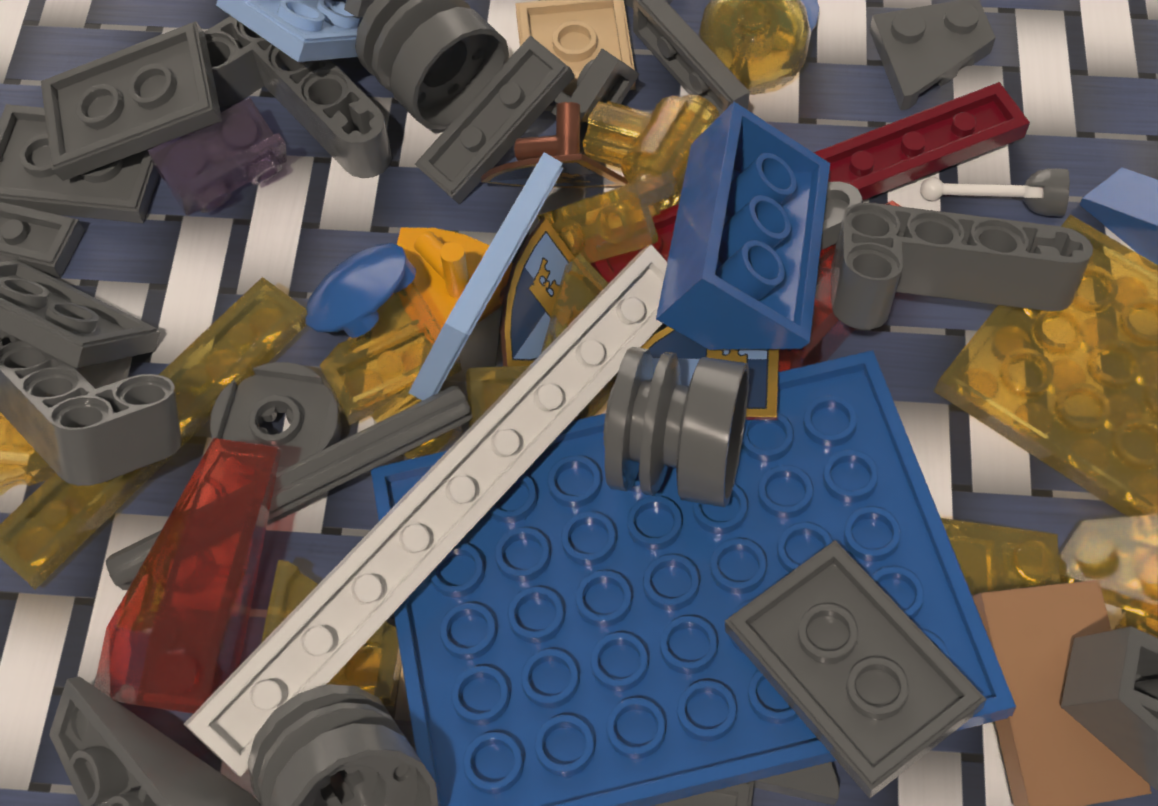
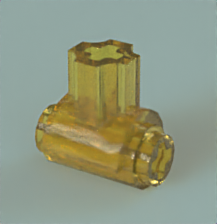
[582,94,720,212]

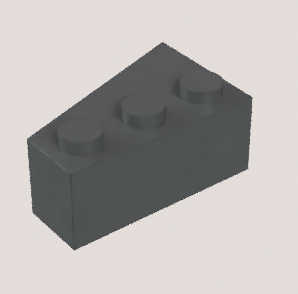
[1061,626,1158,791]

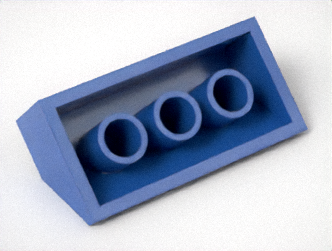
[656,102,830,350]

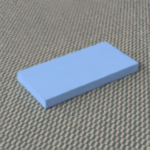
[408,152,563,401]

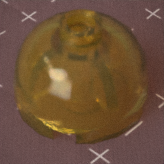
[698,0,811,95]

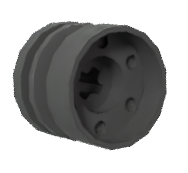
[355,0,509,129]
[603,347,749,508]
[247,684,438,806]

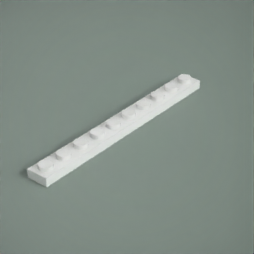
[184,245,667,777]

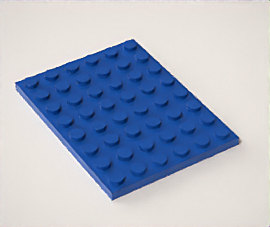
[371,350,1016,806]

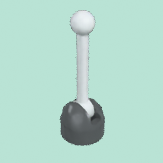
[920,168,1070,216]

